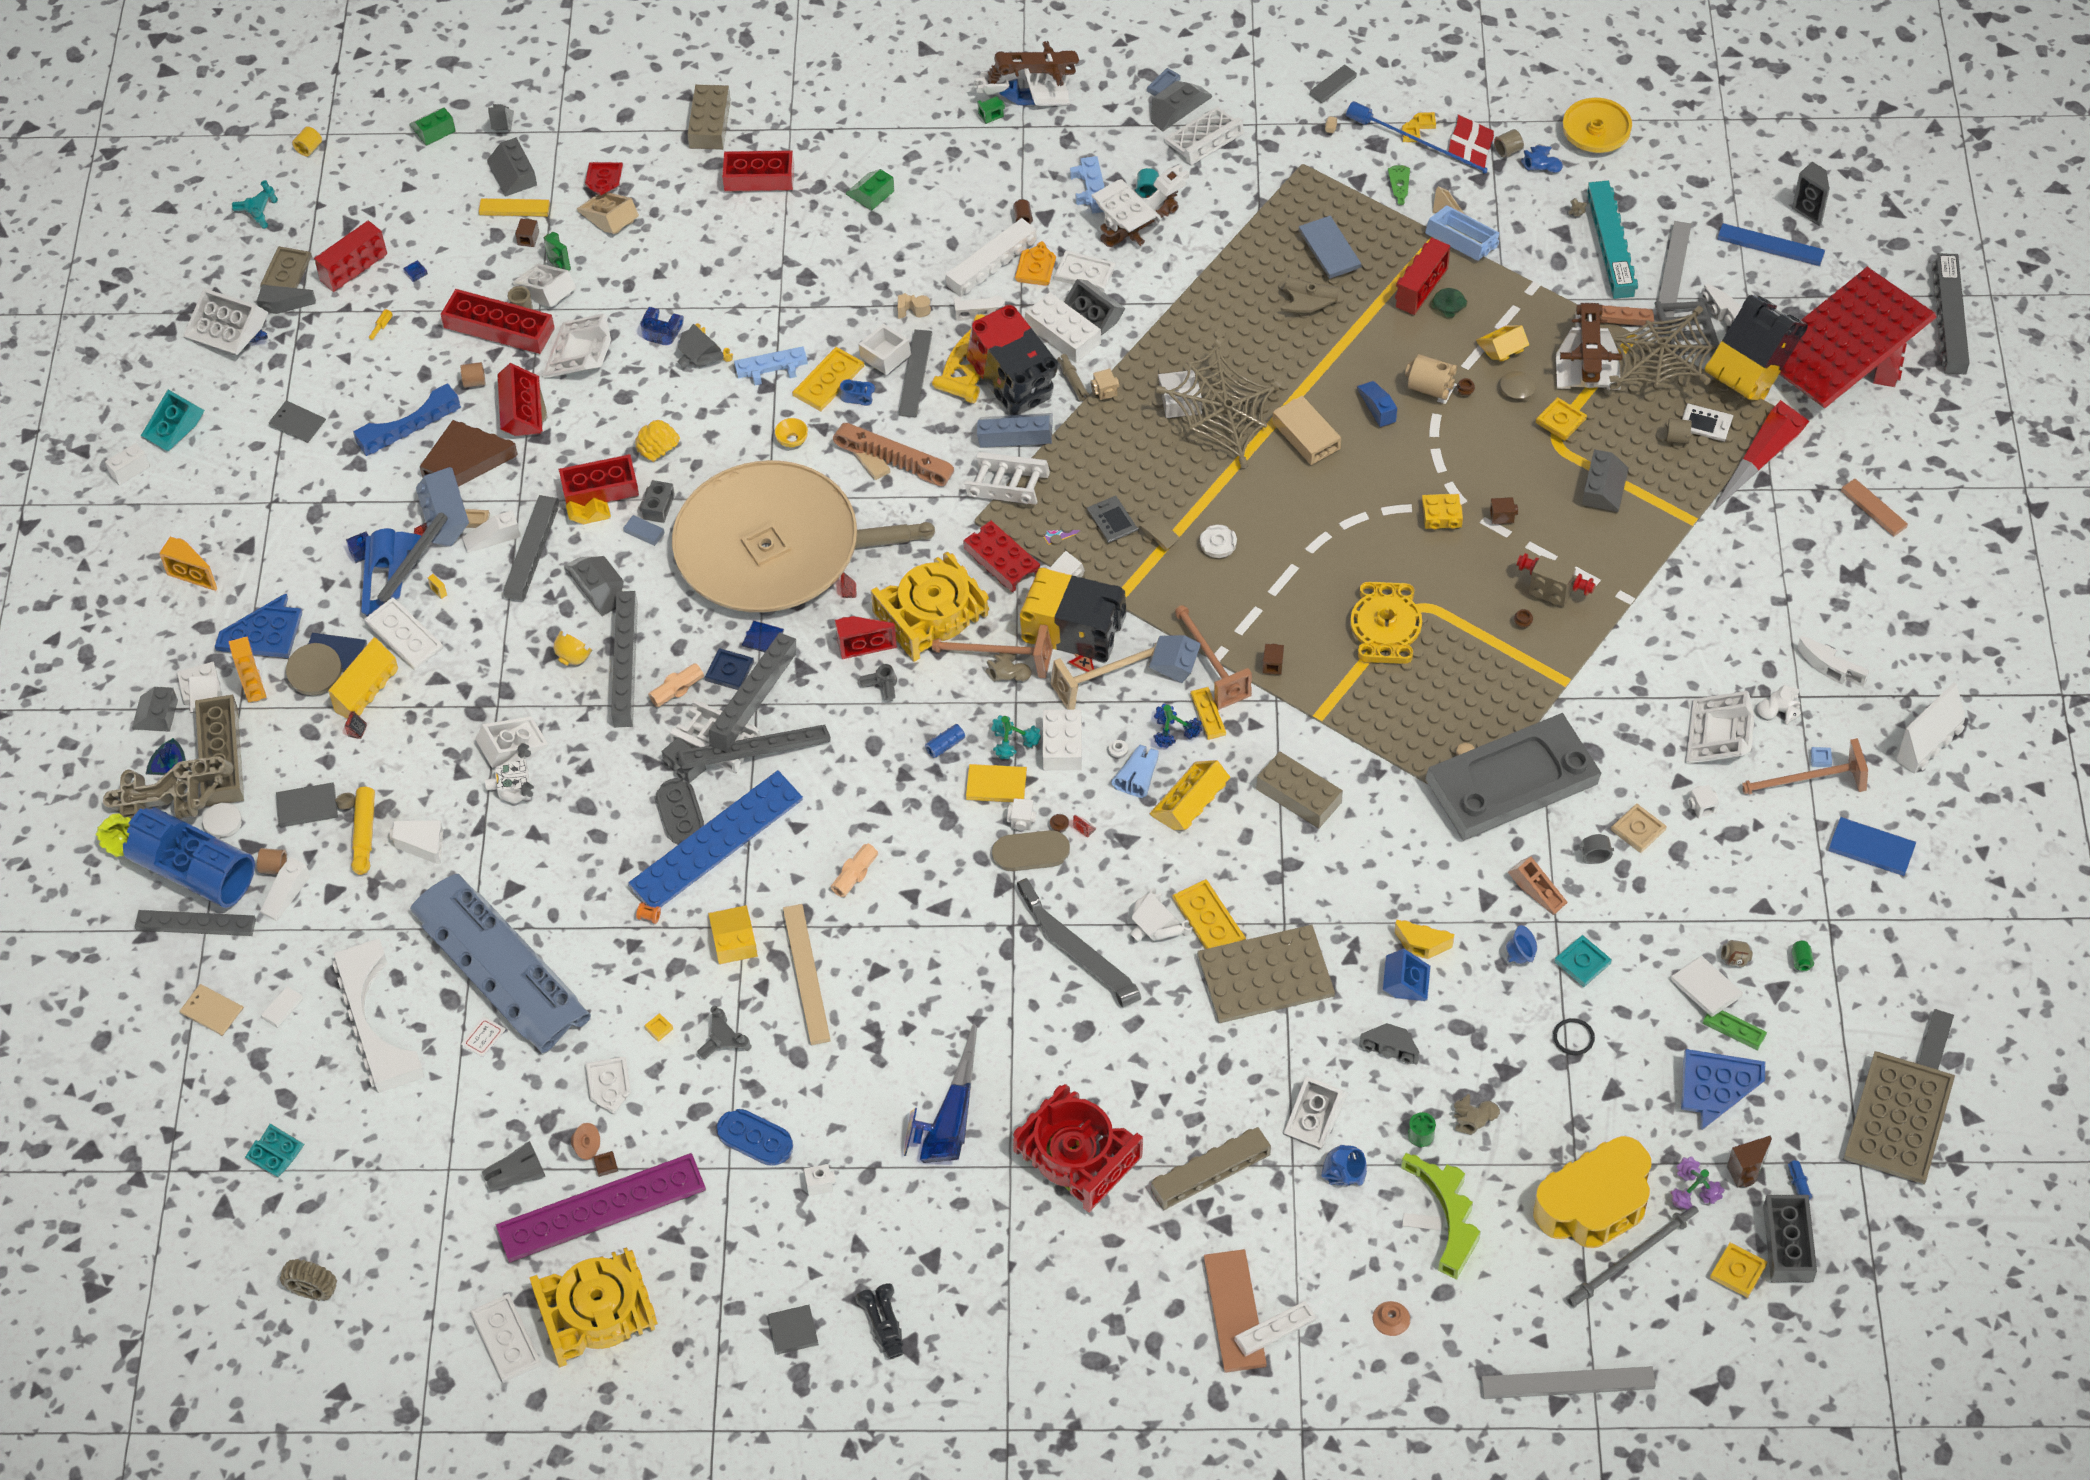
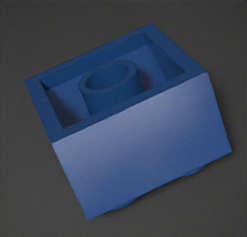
[1383,949,1431,1001]

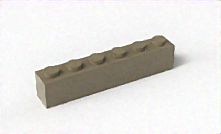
[1151,1127,1271,1210]

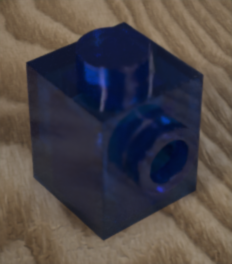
[346,531,369,563]

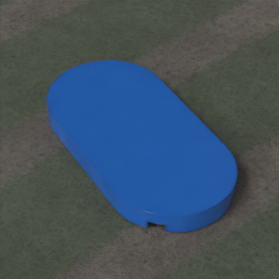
[717,1109,793,1166]

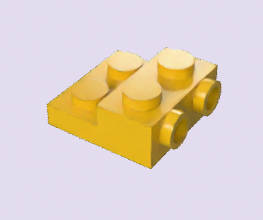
[1422,494,1463,529]

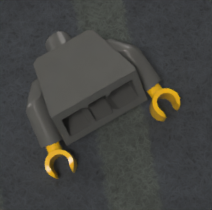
[677,323,733,369]

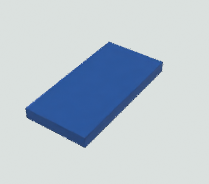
[1828,817,1916,876]

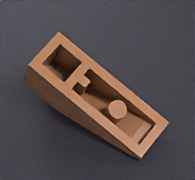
[1508,856,1568,915]

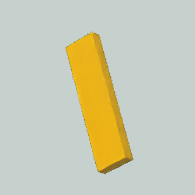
[479,198,550,217]

